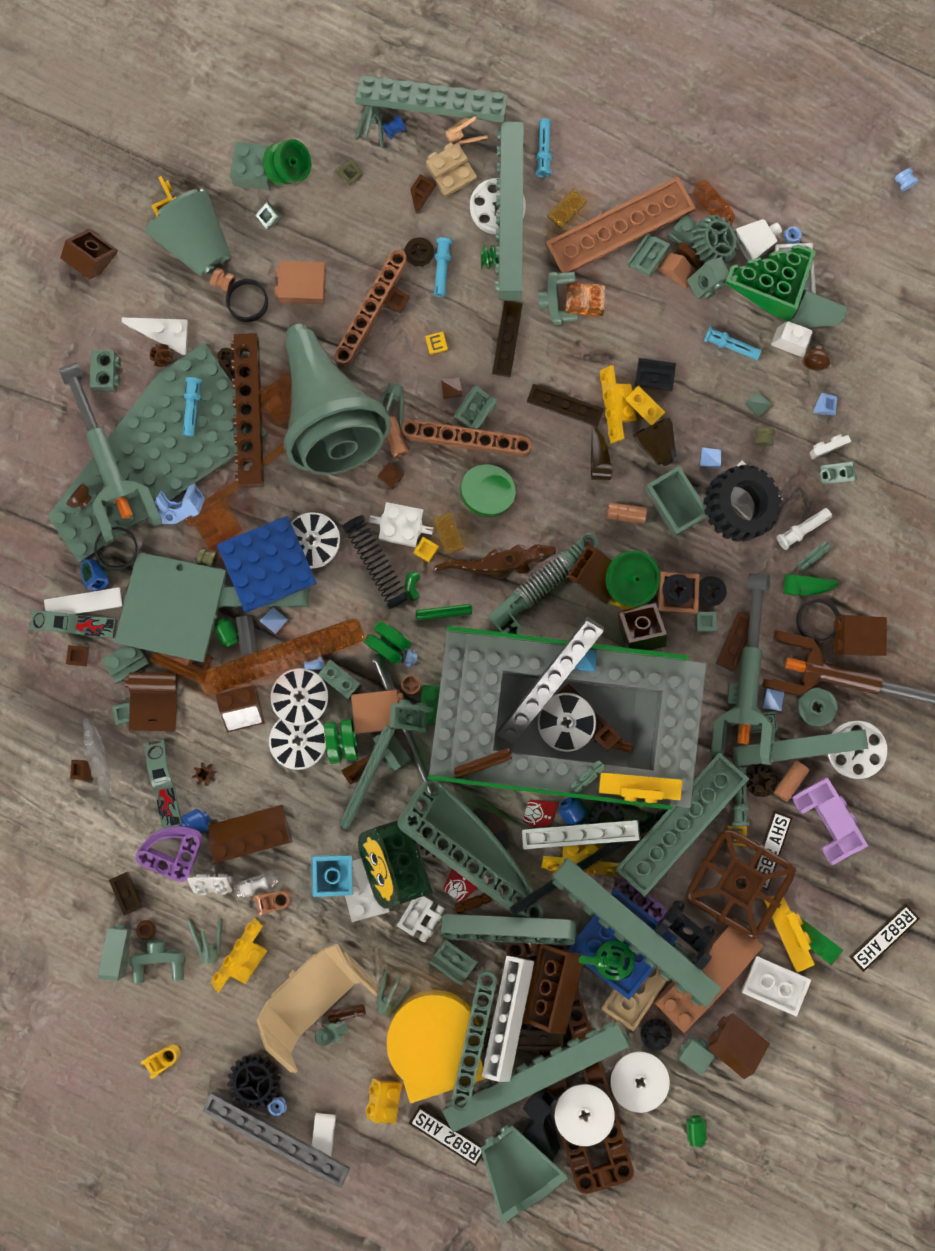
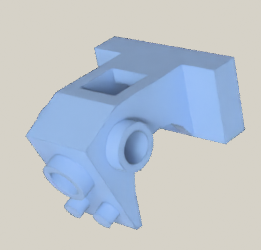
[154,483,205,524]

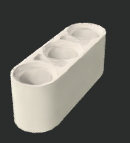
[309,1113,336,1172]

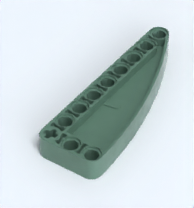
[398,780,543,918]

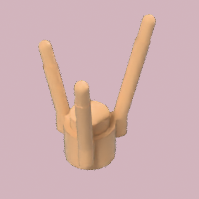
[445,116,488,145]

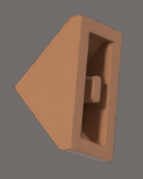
[657,252,696,288]

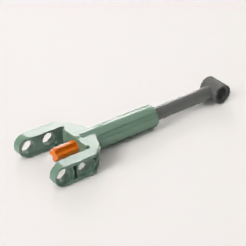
[59,363,161,543]
[711,574,776,765]

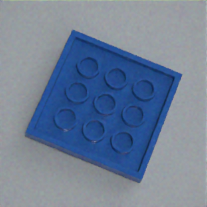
[217,516,317,613]
[567,888,677,1000]

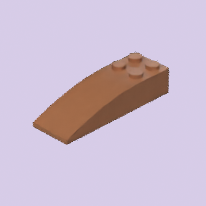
[654,918,763,1033]

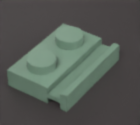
[667,215,700,256]
[627,233,671,278]
[102,646,150,684]
[429,939,477,986]

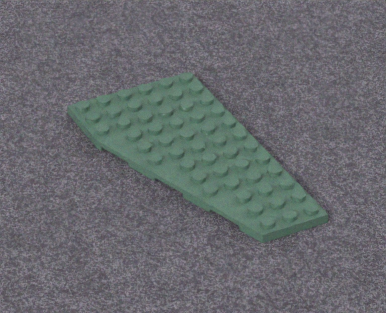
[48,343,269,563]

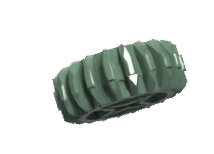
[691,215,739,264]

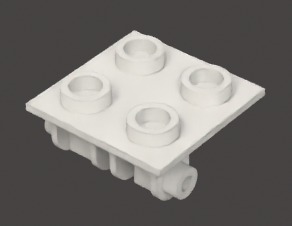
[187,874,233,895]

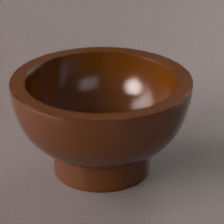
[802,345,830,371]
[66,483,92,509]

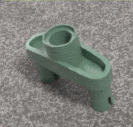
[538,272,579,325]
[129,940,185,984]

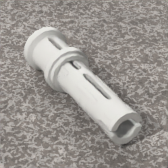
[777,508,832,550]

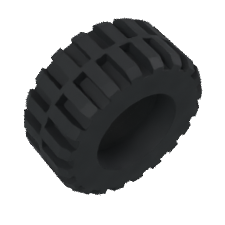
[703,465,782,542]

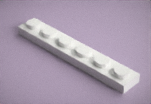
[522,820,640,849]

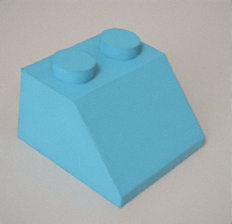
[311,854,353,897]

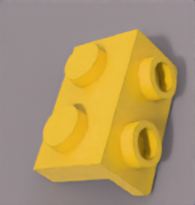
[366,1078,402,1124]

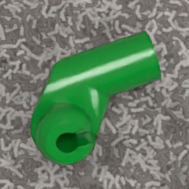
[404,571,420,601]

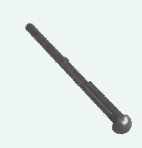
[370,654,432,794]

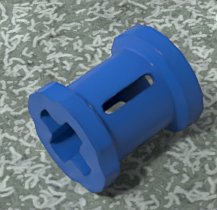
[382,115,406,140]

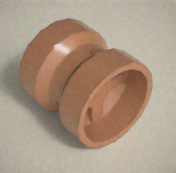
[210,268,236,292]
[401,675,421,695]

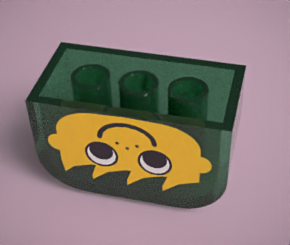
[358,819,433,909]

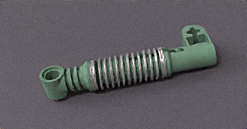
[487,533,599,635]

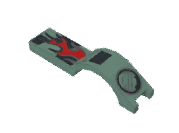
[28,611,117,638]
[145,739,182,828]

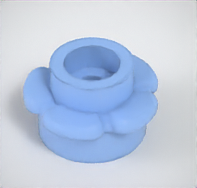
[783,227,802,244]
[402,649,417,668]
[267,1097,287,1117]

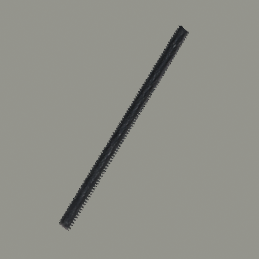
[510,809,669,916]

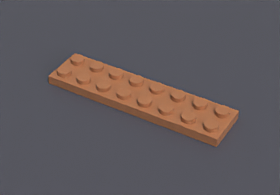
[545,177,696,273]

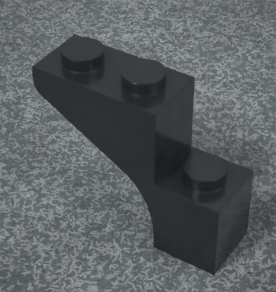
[522,1088,560,1162]

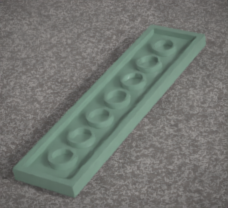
[355,76,508,123]
[615,753,749,896]

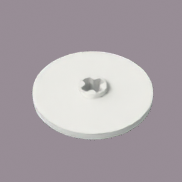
[610,1051,670,1113]
[554,1084,615,1146]

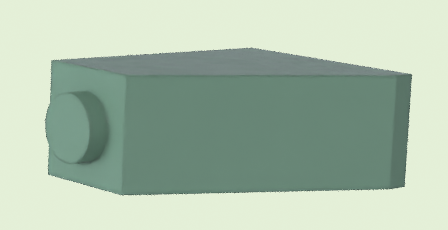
[789,289,847,327]
[98,924,131,981]

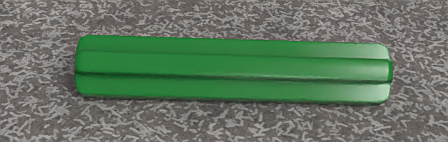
[416,604,472,621]

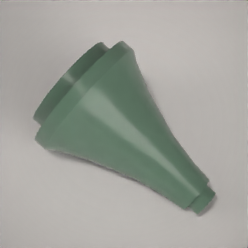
[284,324,391,475]

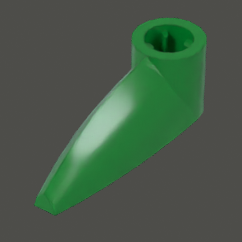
[783,574,839,596]
[800,917,843,966]

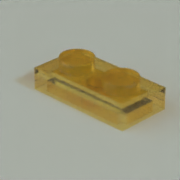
[547,188,587,229]
[433,512,464,555]

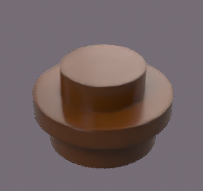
[136,920,156,940]

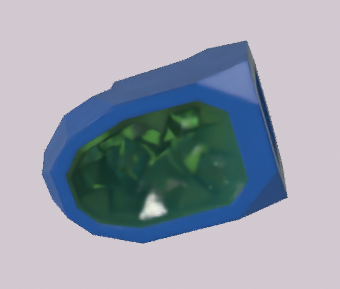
[80,559,109,591]

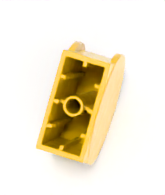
[387,990,487,1103]

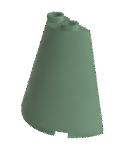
[145,189,231,276]
[481,1124,569,1224]

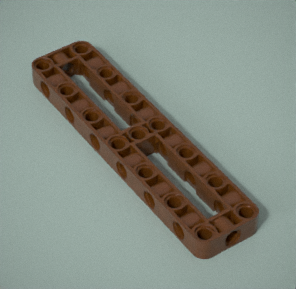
[505,942,634,1194]

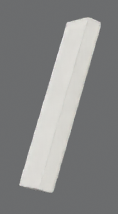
[44,587,123,615]

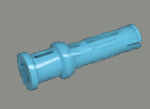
[535,118,552,177]
[434,238,453,297]
[704,325,761,361]
[182,377,203,437]

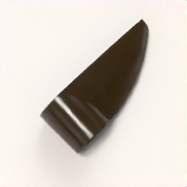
[591,427,612,480]

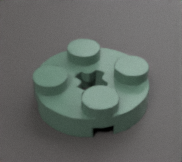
[797,688,837,727]

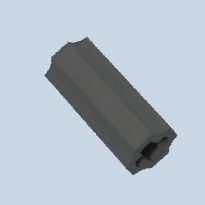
[236,615,258,656]

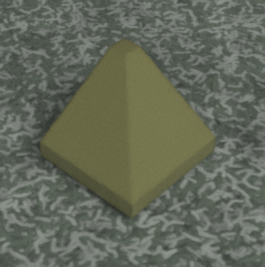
[334,158,363,185]

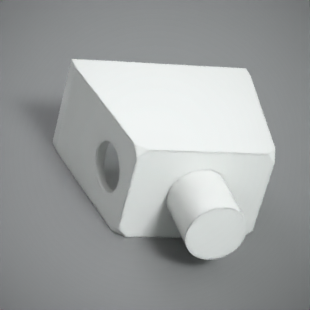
[734,219,782,261]
[771,321,812,357]

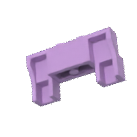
[791,778,868,865]

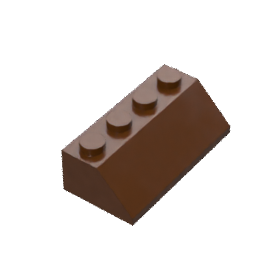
[208,804,293,864]
[522,944,584,1034]

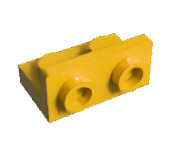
[626,386,665,425]

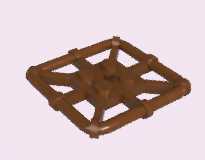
[685,828,796,939]

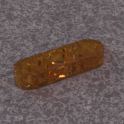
[693,180,735,226]

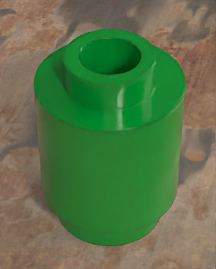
[213,618,239,648]
[686,1115,707,1147]

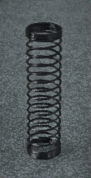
[342,515,410,609]

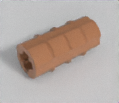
[386,417,409,458]
[606,503,647,524]
[773,761,810,802]

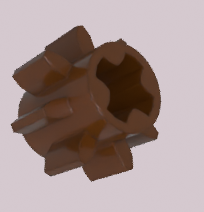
[149,343,173,367]
[192,762,217,786]

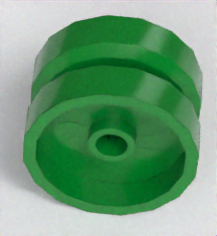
[263,139,312,185]
[363,620,412,666]
[324,719,358,764]

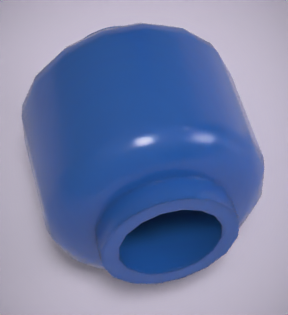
[559,797,588,826]
[180,809,211,838]

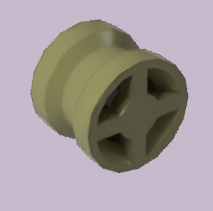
[754,427,775,447]
[196,546,218,567]

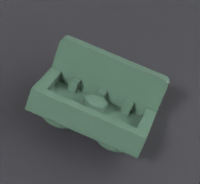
[453,386,497,430]
[389,700,434,732]
[372,734,411,771]

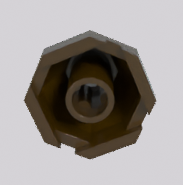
[633,418,676,467]

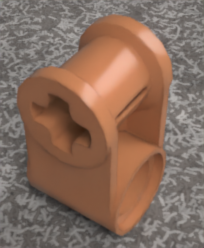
[253,890,292,915]

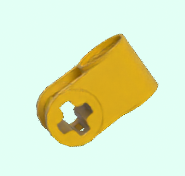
[141,1044,181,1079]

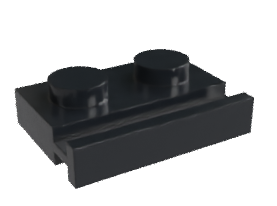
[635,358,676,392]

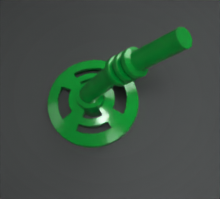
[579,940,634,981]

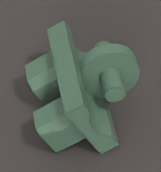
[820,461,857,484]
[315,1021,349,1046]

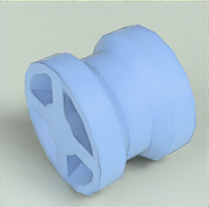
[895,168,919,191]

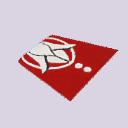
[523,800,558,829]
[443,869,477,902]

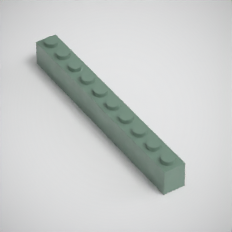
[495,122,524,300]
[550,858,722,1007]
[442,1020,631,1133]

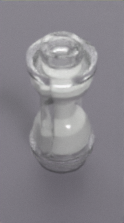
[234,870,279,900]

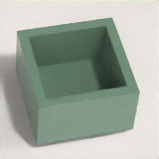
[230,141,272,191]

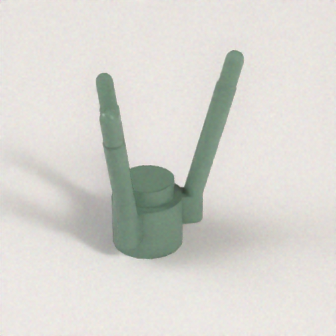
[354,105,384,148]
[379,383,405,432]
[187,919,222,964]
[376,969,411,1017]

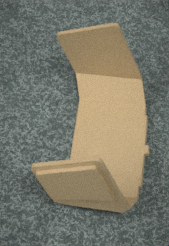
[256,944,379,1073]

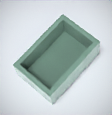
[644,466,708,537]

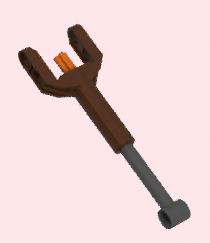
[762,630,935,705]

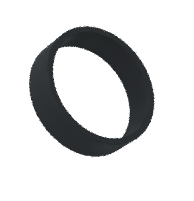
[226,279,268,322]
[94,527,138,570]
[796,599,840,642]

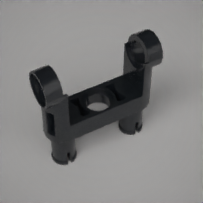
[654,900,715,970]

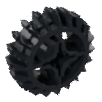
[227,1053,281,1109]

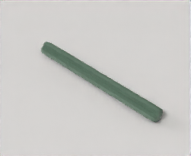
[340,725,395,829]

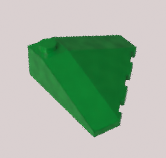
[725,244,816,322]

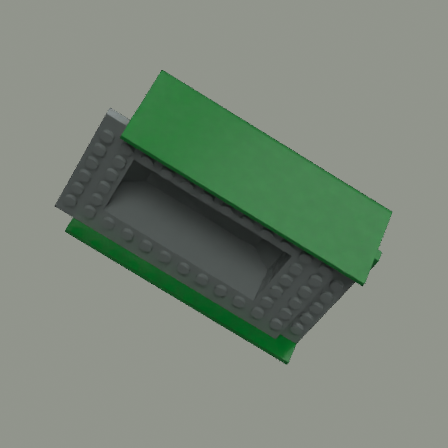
[420,626,706,810]

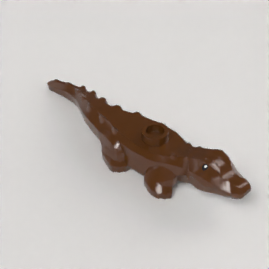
[434,544,556,579]

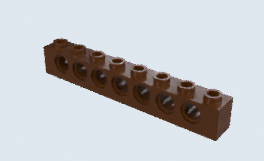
[231,333,264,488]

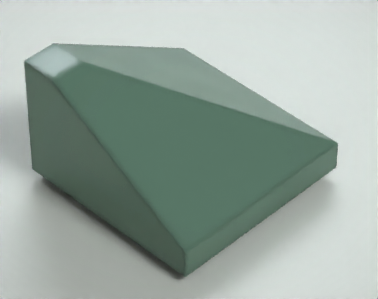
[255,202,284,229]
[745,391,772,417]

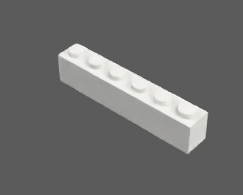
[482,956,534,1082]

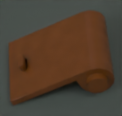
[125,672,178,731]

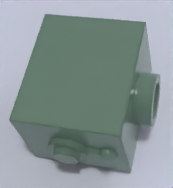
[678,1035,715,1075]

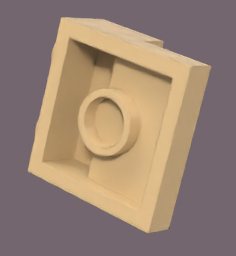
[426,143,477,197]

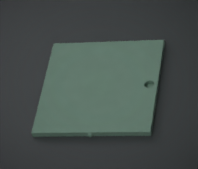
[114,552,227,663]

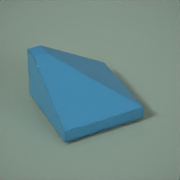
[575,650,597,672]

